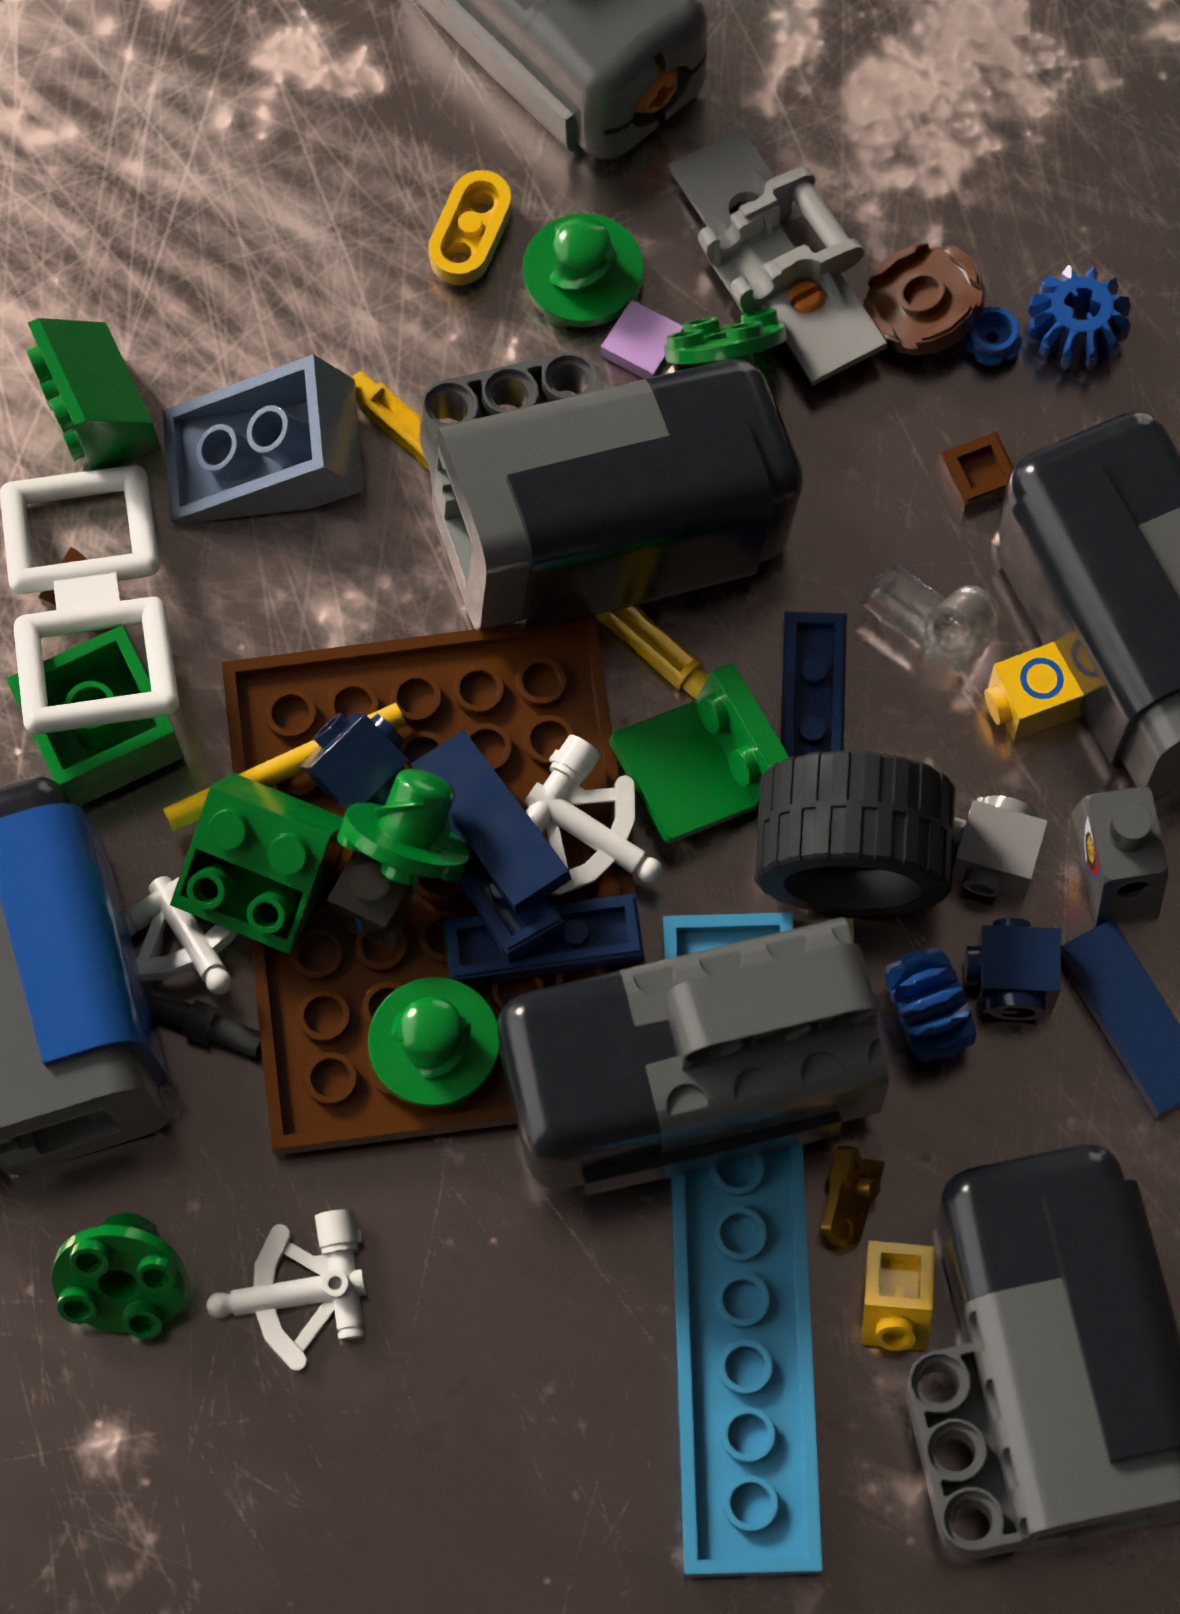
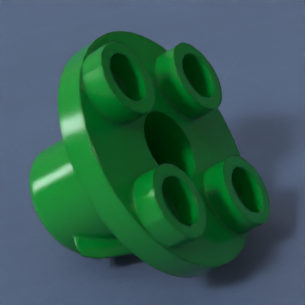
[523,213,643,327]
[664,309,787,377]
[337,769,470,885]
[368,977,500,1109]
[51,1213,187,1339]

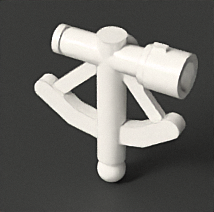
[524,735,662,897]
[124,876,237,995]
[206,1209,366,1371]

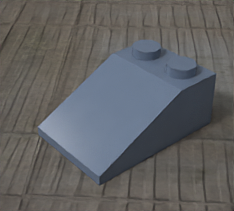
[162,354,365,525]

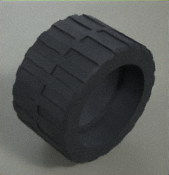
[754,750,956,917]

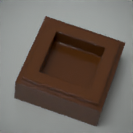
[939,431,1014,513]

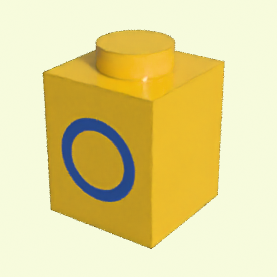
[984,642,1084,742]

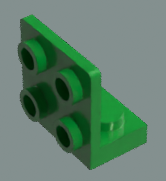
[609,662,790,843]

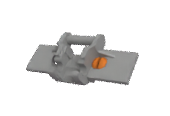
[669,128,887,386]

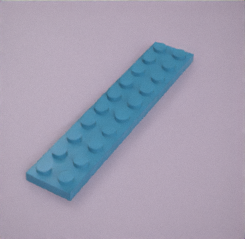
[663,912,822,1578]

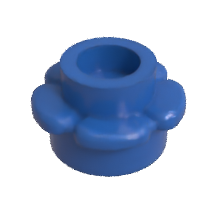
[962,306,1022,366]

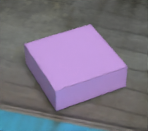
[601,300,684,379]

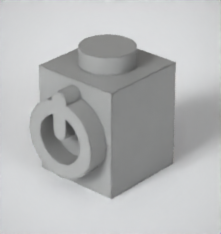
[952,795,1048,899]

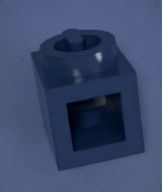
[299,712,409,812]
[964,918,1061,1020]

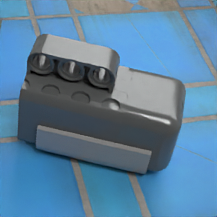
[416,0,708,160]

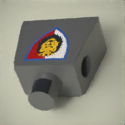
[1071,786,1168,927]

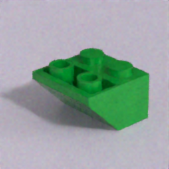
[25,318,161,471]
[170,773,344,954]

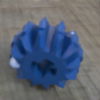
[1027,265,1131,371]
[884,947,977,1063]

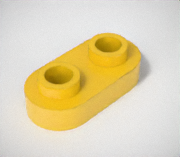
[428,170,512,285]

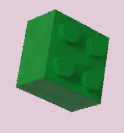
[6,625,184,807]

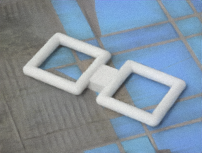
[0,465,179,734]

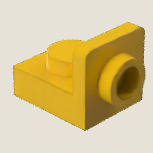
[861,1240,935,1351]

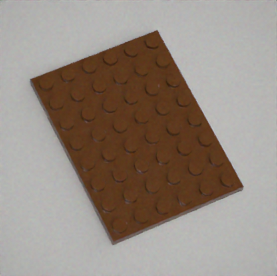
[222,615,645,1156]

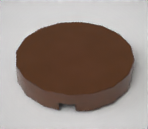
[863,243,985,356]

